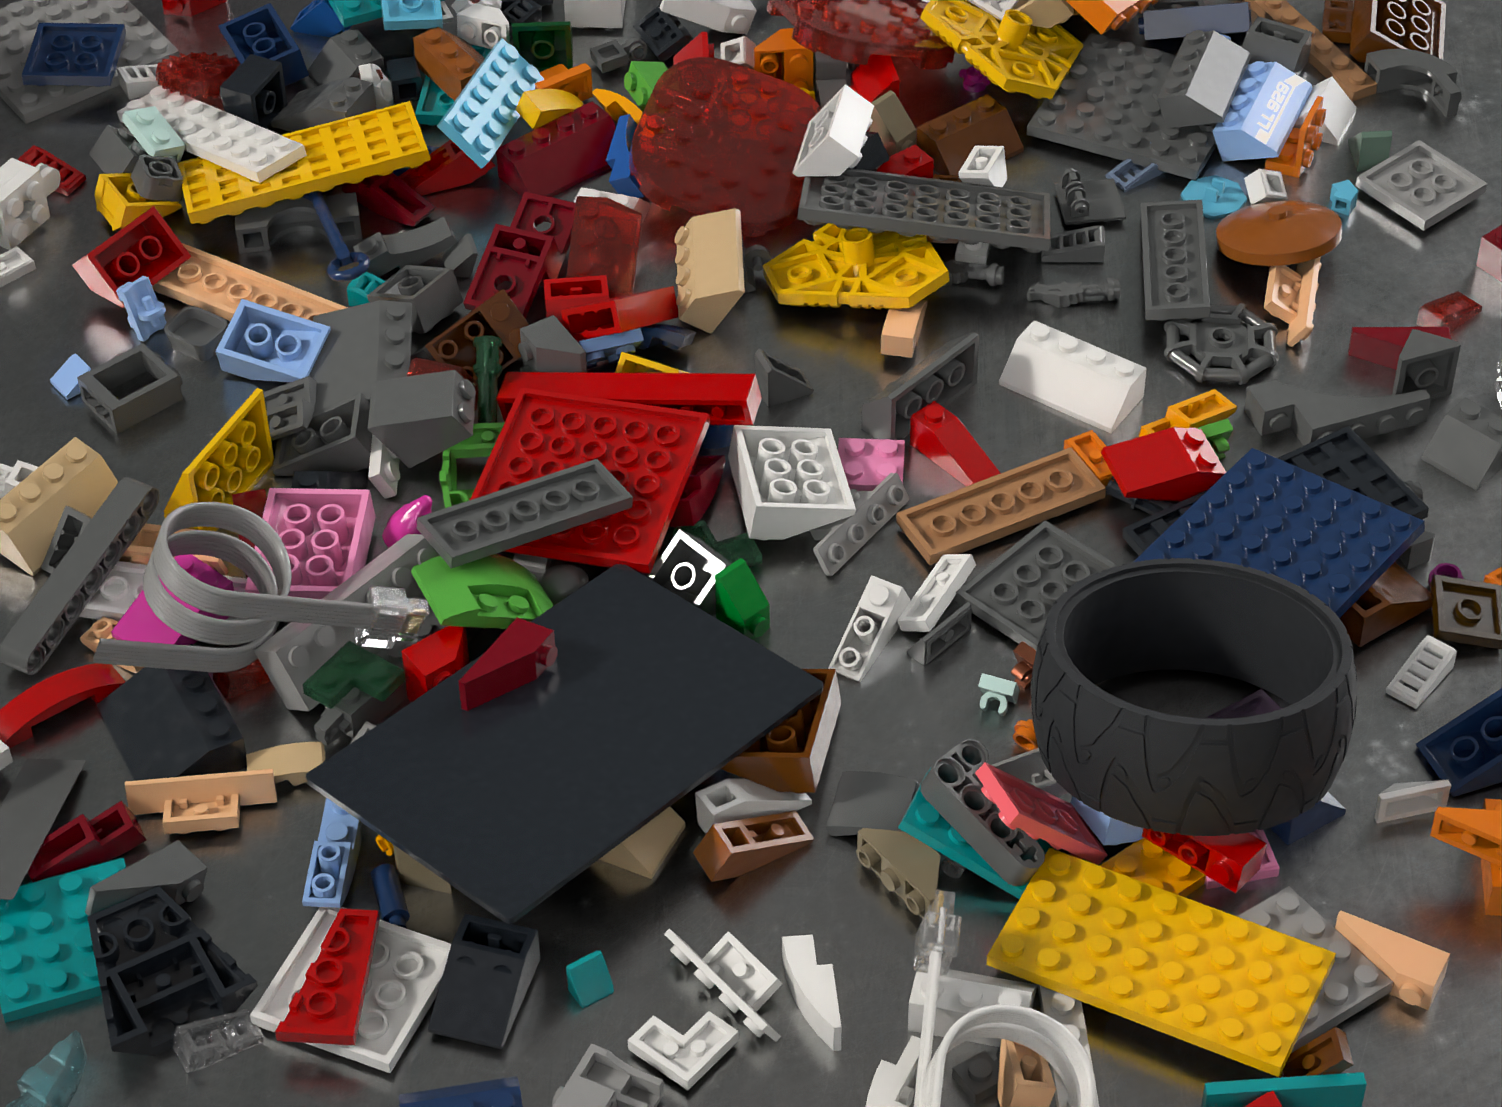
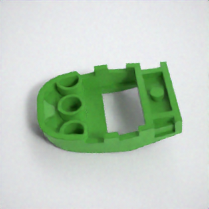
[440,422,505,508]

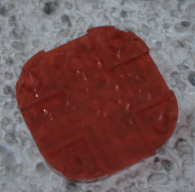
[766,0,956,70]
[629,57,821,237]

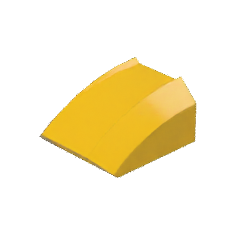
[94,173,183,231]

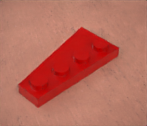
[275,908,380,1045]

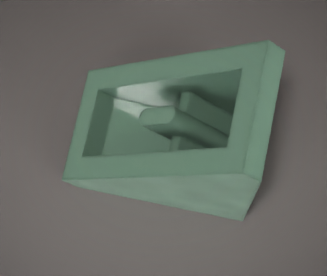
[1348,130,1392,172]

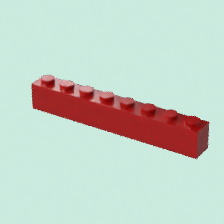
[496,372,762,425]

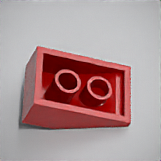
[1100,427,1226,501]

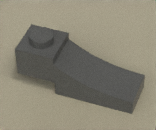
[353,216,458,277]

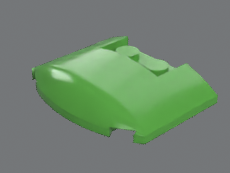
[411,554,553,629]

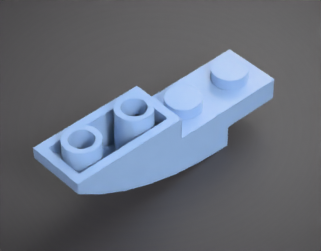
[302,798,362,908]

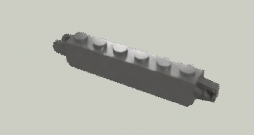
[314,607,485,746]

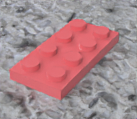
[975,762,1108,865]

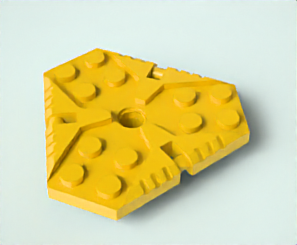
[920,0,1084,99]
[763,223,949,309]

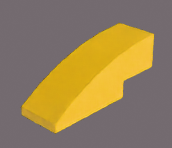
[515,89,584,129]

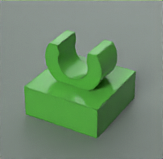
[1198,418,1234,460]

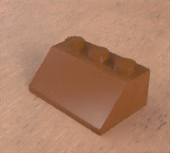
[413,27,485,101]

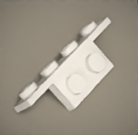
[664,929,783,1042]

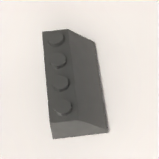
[1157,30,1251,128]
[861,332,979,440]

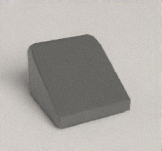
[442,234,478,278]

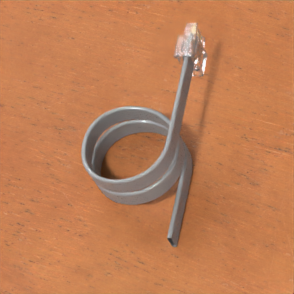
[93,502,430,673]

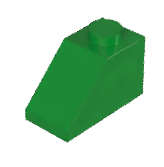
[715,558,770,640]

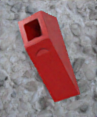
[1142,828,1267,893]

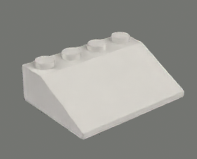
[728,425,856,540]

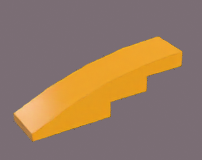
[1139,389,1237,437]

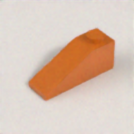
[1430,807,1502,867]

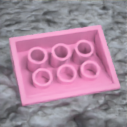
[245,488,376,599]

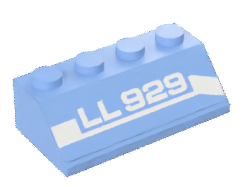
[1213,61,1313,161]

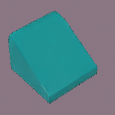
[566,950,614,1008]

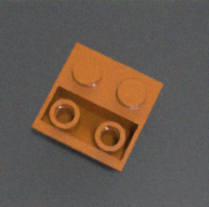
[754,27,813,91]

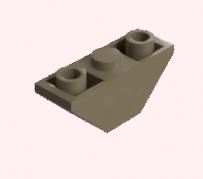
[856,828,940,924]

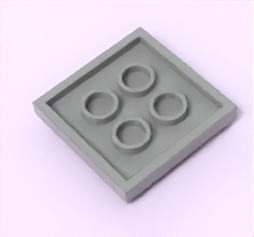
[1355,140,1488,231]

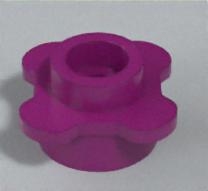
[959,66,991,92]

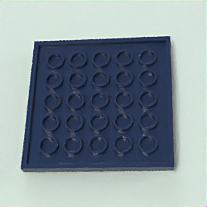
[1134,448,1425,618]

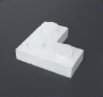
[628,1011,739,1091]

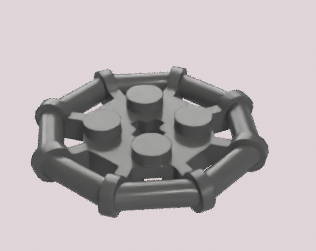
[1164,303,1279,385]

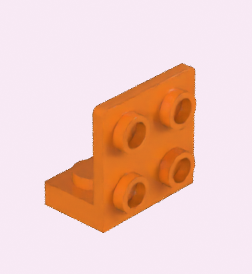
[535,63,593,101]
[1264,96,1326,178]

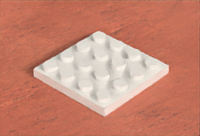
[250,907,451,1073]

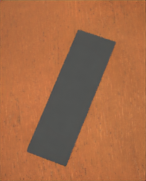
[0,758,86,900]

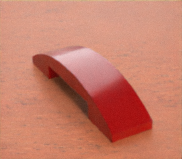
[0,663,126,749]

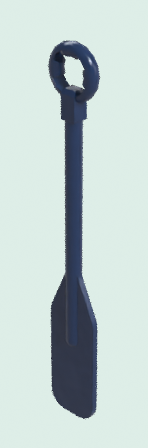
[303,191,370,282]

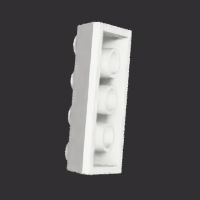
[999,320,1147,434]

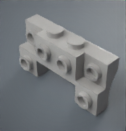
[552,1043,664,1107]

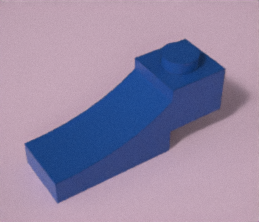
[606,114,651,198]

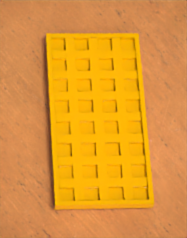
[177,101,431,224]
[987,848,1336,1077]

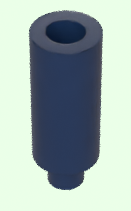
[370,864,410,929]

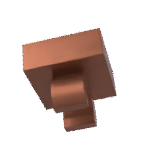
[1011,641,1036,690]

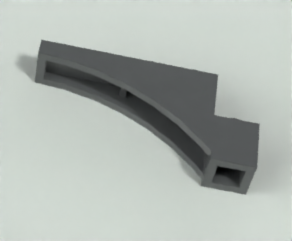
[1244,379,1431,446]

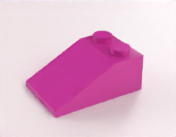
[111,554,234,645]

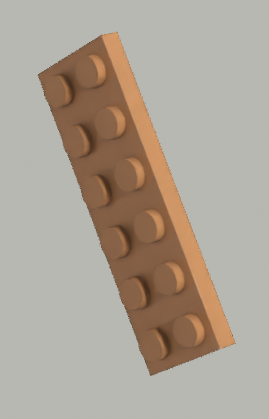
[896,447,1106,565]

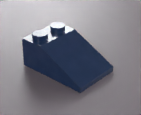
[1416,688,1502,797]

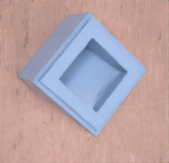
[50,353,91,400]

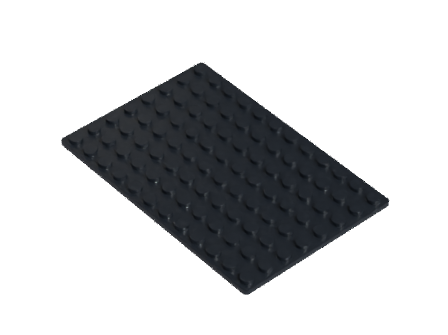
[306,564,823,924]

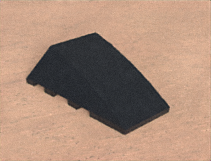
[87,886,258,1056]

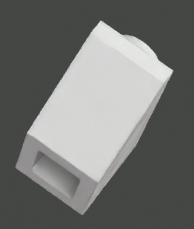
[457,3,510,49]

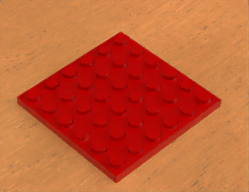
[470,387,710,574]

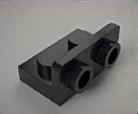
[633,5,693,62]

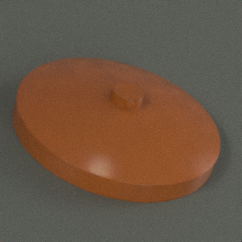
[1216,201,1342,266]

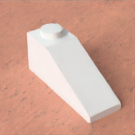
[660,0,756,35]

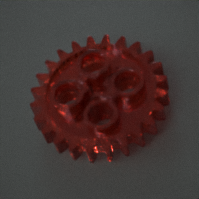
[156,52,240,98]

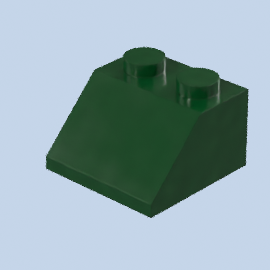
[512,21,573,72]

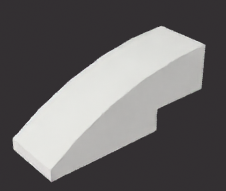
[782,934,842,1051]

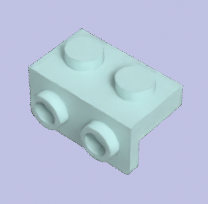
[122,106,186,163]

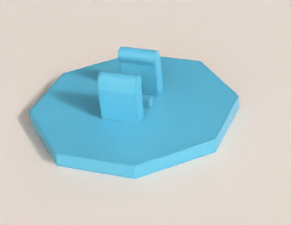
[1181,175,1247,220]

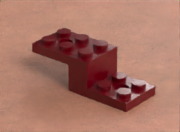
[463,191,584,319]

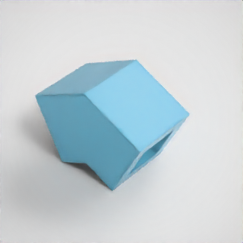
[1330,180,1358,216]

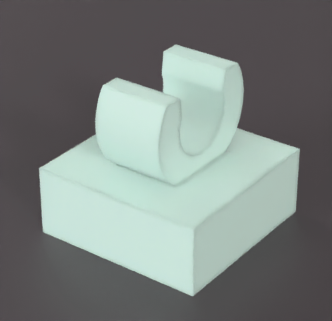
[978,673,1020,716]

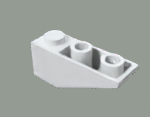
[828,575,911,682]
[695,779,812,834]

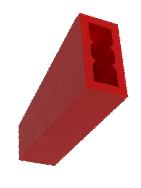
[561,286,679,340]

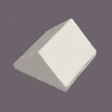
[1294,77,1357,146]

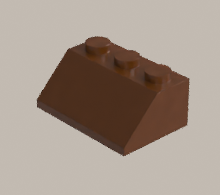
[917,94,1024,175]

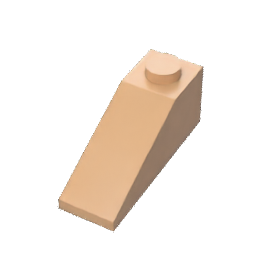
[1335,910,1450,1010]

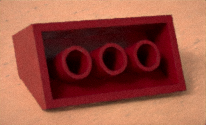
[496,101,616,197]

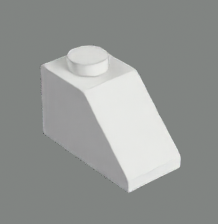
[959,146,1007,187]

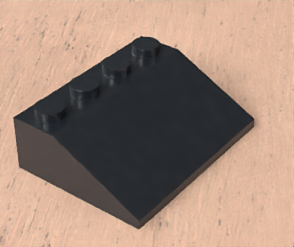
[97,644,247,781]

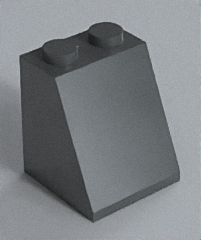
[368,370,476,468]

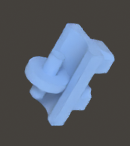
[116,276,167,342]

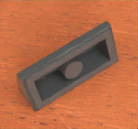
[907,602,972,666]

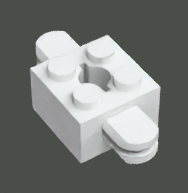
[0,158,61,250]

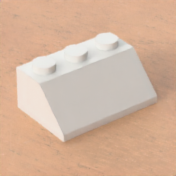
[793,84,874,177]
[908,965,1037,1047]

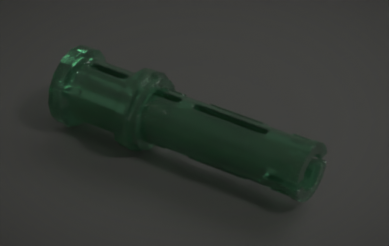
[473,336,502,424]

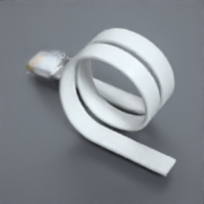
[913,890,1096,1107]

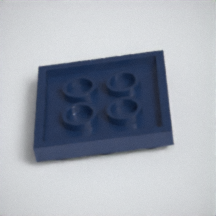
[21,23,126,87]

